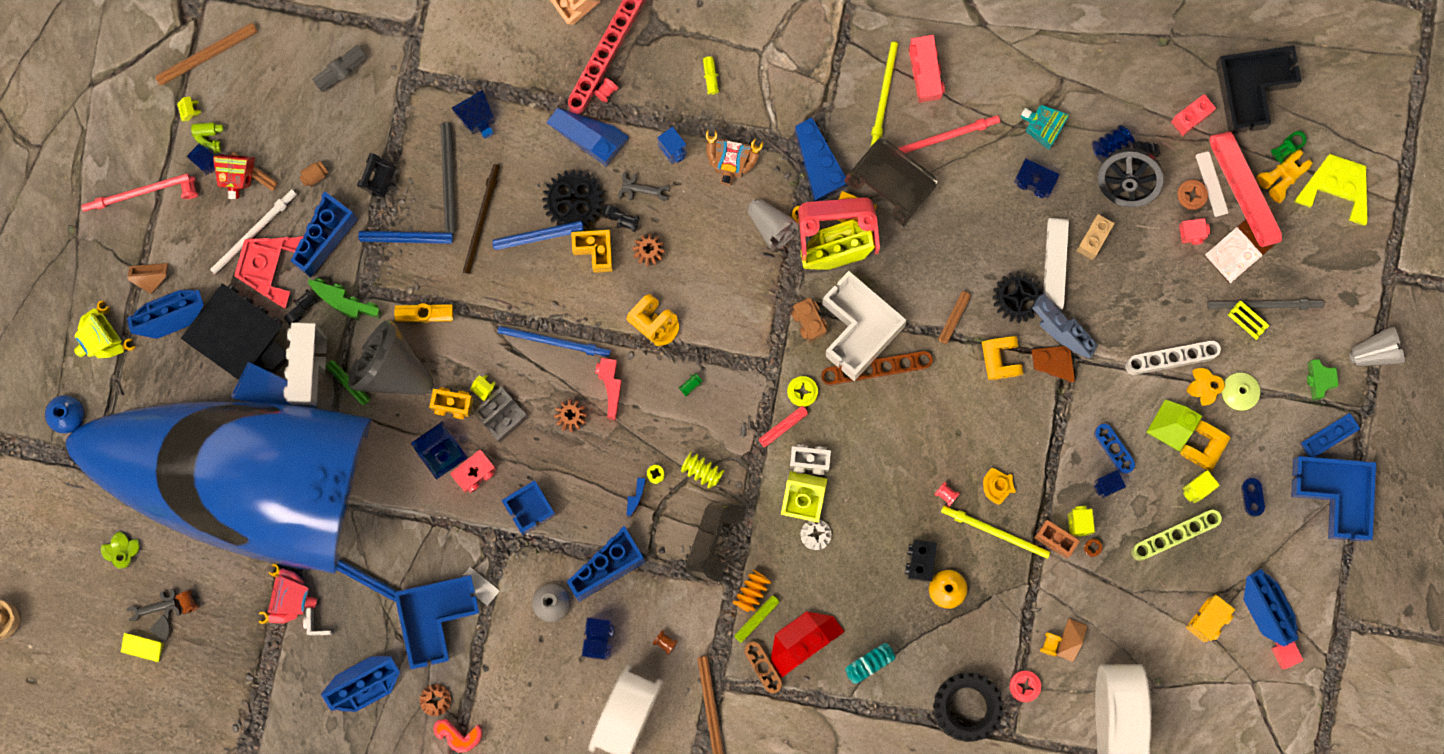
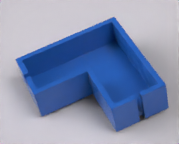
[1291,456,1376,542]
[393,575,479,670]

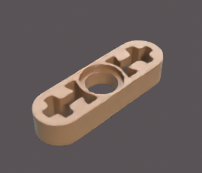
[744,642,782,694]

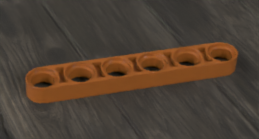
[821,351,933,386]

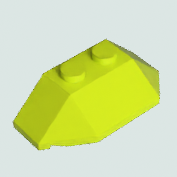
[800,220,875,270]

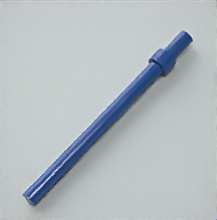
[498,326,611,357]

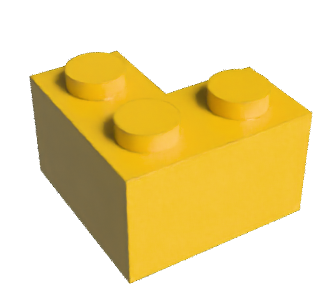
[571,230,613,273]

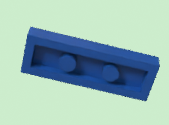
[1300,413,1360,457]

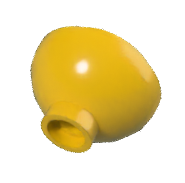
[929,570,968,609]

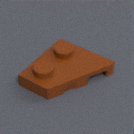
[1031,346,1075,383]

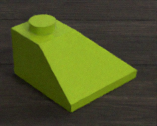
[1146,399,1202,452]

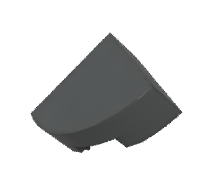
[149,615,170,642]

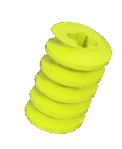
[681,451,725,489]

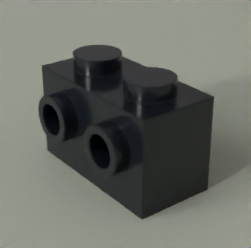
[904,540,937,583]

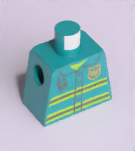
[1020,105,1069,150]

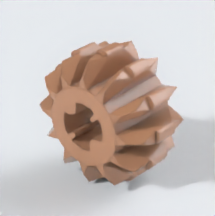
[632,234,665,267]
[554,399,587,432]

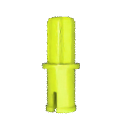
[703,56,719,95]

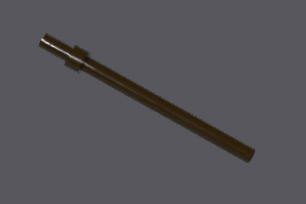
[463,164,500,274]

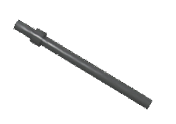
[1207,298,1323,310]

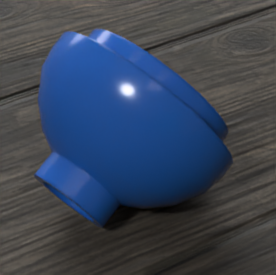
[45,395,84,434]

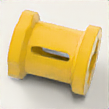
[1040,633,1062,657]

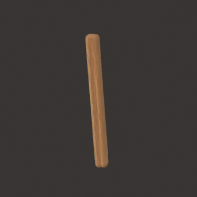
[155,23,257,85]
[697,656,723,754]

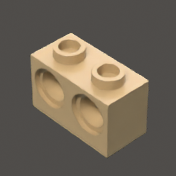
[1076,214,1115,260]

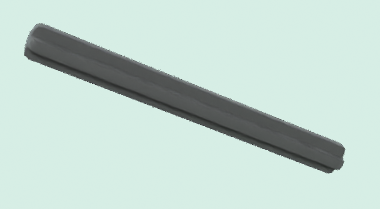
[441,123,456,234]

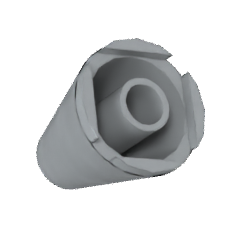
[747,199,799,251]
[1348,326,1405,367]

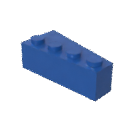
[795,117,849,202]
[290,191,358,278]
[567,526,646,602]

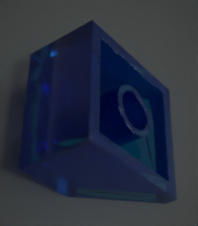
[411,421,468,480]

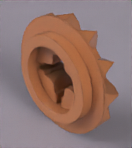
[1177,180,1208,210]
[420,685,451,716]

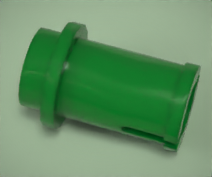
[678,373,703,397]

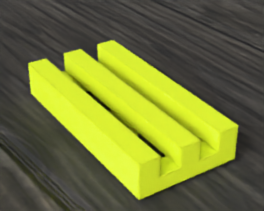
[1227,300,1269,340]

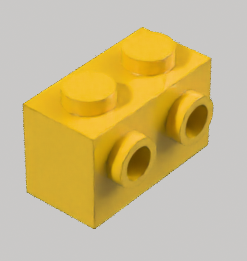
[429,387,473,420]

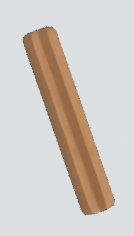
[231,152,278,191]
[938,291,971,344]

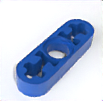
[1094,424,1135,474]

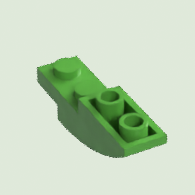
[308,278,382,321]

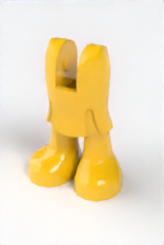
[1256,149,1313,203]

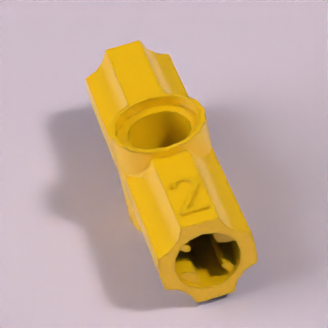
[394,303,454,324]

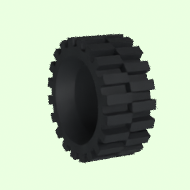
[933,672,1004,742]

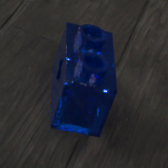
[1014,158,1060,198]

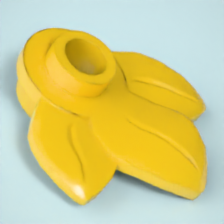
[1186,368,1225,406]

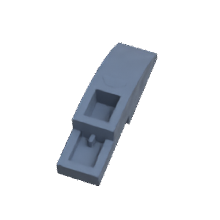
[1032,294,1098,358]

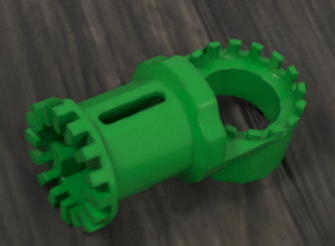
[1271,131,1307,163]

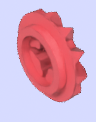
[1010,671,1041,702]

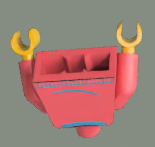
[259,564,317,624]

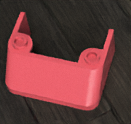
[798,197,880,261]

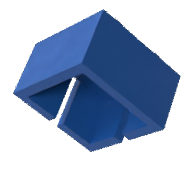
[501,480,556,535]

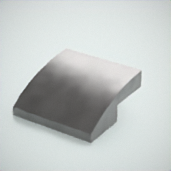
[473,387,528,443]

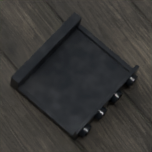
[181,283,287,380]

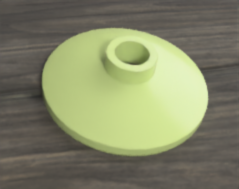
[1222,373,1260,411]

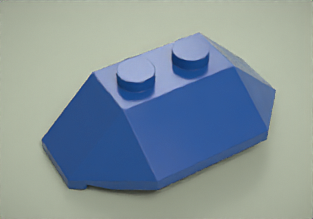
[127,289,204,339]
[1243,569,1299,647]
[321,656,400,712]

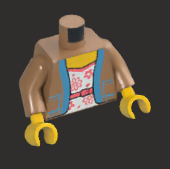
[706,130,764,186]

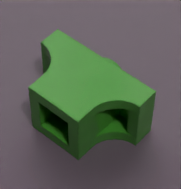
[1307,359,1338,401]

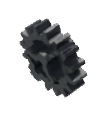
[1119,141,1161,166]

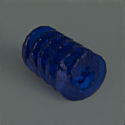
[1092,125,1135,162]

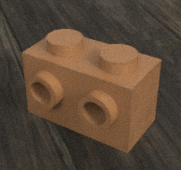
[791,298,828,343]

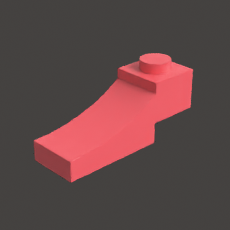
[595,358,622,420]

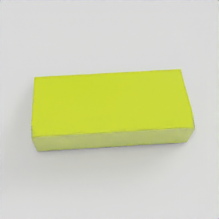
[121,633,164,662]

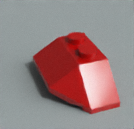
[770,611,844,678]

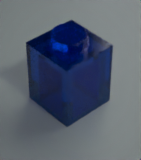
[186,143,215,175]
[1094,470,1126,499]

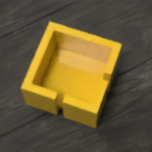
[1185,595,1235,642]

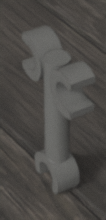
[618,172,669,201]
[127,589,181,622]

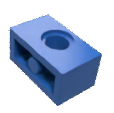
[657,126,687,164]

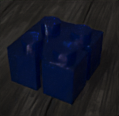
[582,617,615,661]

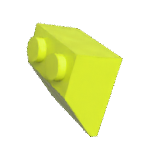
[781,471,828,523]

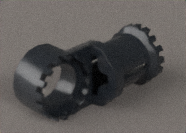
[601,205,640,232]
[283,289,318,326]

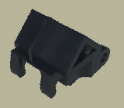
[357,153,396,198]

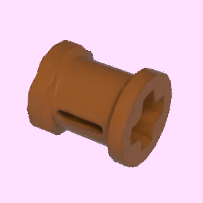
[175,590,199,615]
[652,630,678,655]

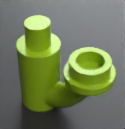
[191,122,224,154]

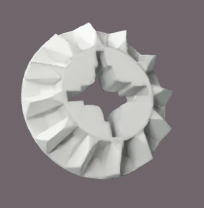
[801,520,831,550]

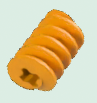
[732,570,772,613]

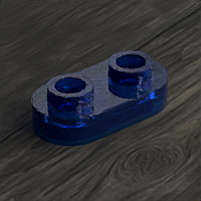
[1241,478,1265,517]

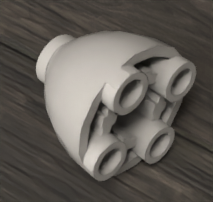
[532,584,570,622]

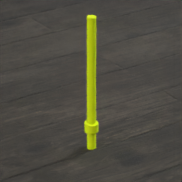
[870,42,898,151]
[941,505,1050,559]

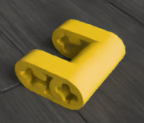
[627,294,677,343]
[982,336,1024,380]
[1180,420,1231,472]

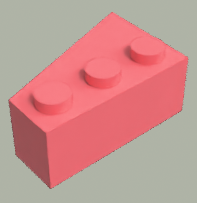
[908,35,945,103]

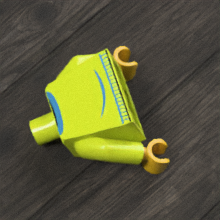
[74,301,136,359]

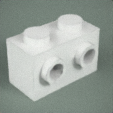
[790,444,831,475]

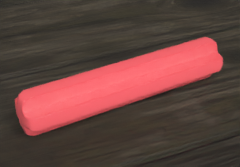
[759,406,808,447]

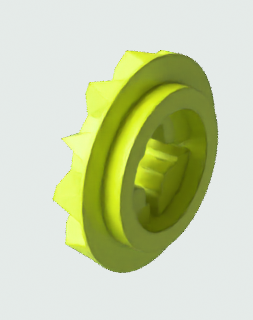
[787,376,818,407]

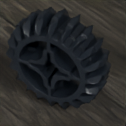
[992,272,1043,323]

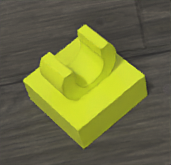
[177,97,201,122]
[470,375,496,401]

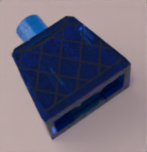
[452,90,495,139]

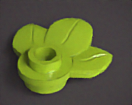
[101,532,139,569]

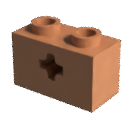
[1034,520,1080,559]

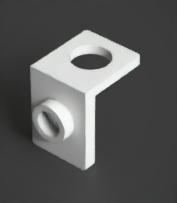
[303,608,333,636]

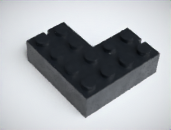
[1216,45,1302,134]

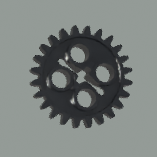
[542,169,604,228]

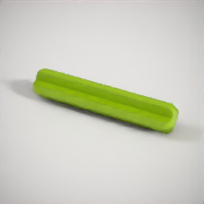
[734,596,779,643]

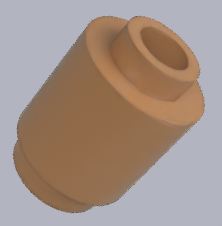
[299,161,328,188]

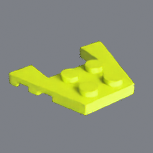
[1294,154,1367,226]

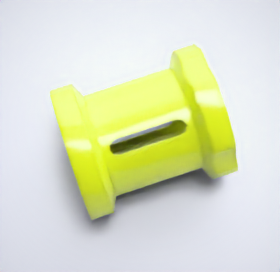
[647,465,665,484]

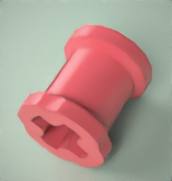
[593,78,618,103]
[180,176,199,199]
[934,482,960,507]

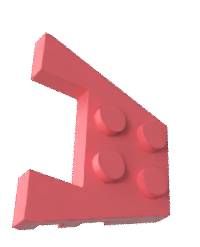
[234,236,303,309]

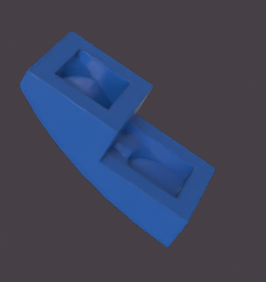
[626,477,646,518]

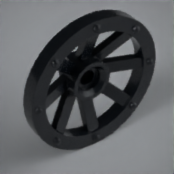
[1098,148,1164,207]

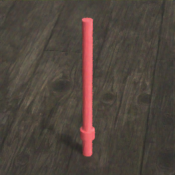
[891,115,1000,157]
[81,173,191,212]

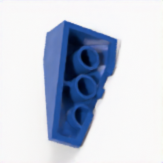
[546,108,629,167]

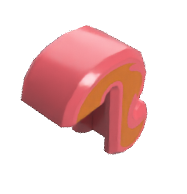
[434,719,483,752]

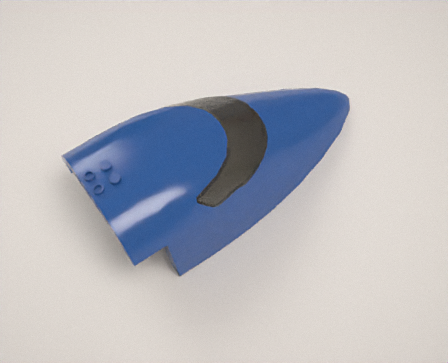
[66,402,372,574]

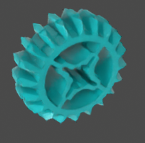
[845,643,896,684]

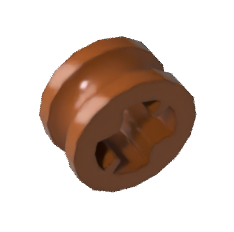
[1083,539,1102,557]

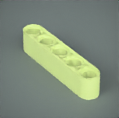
[1131,510,1222,561]

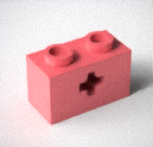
[1171,94,1216,136]
[450,450,496,493]

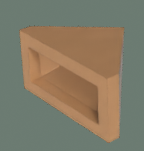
[127,263,168,294]
[1056,619,1087,662]

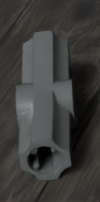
[312,45,367,92]

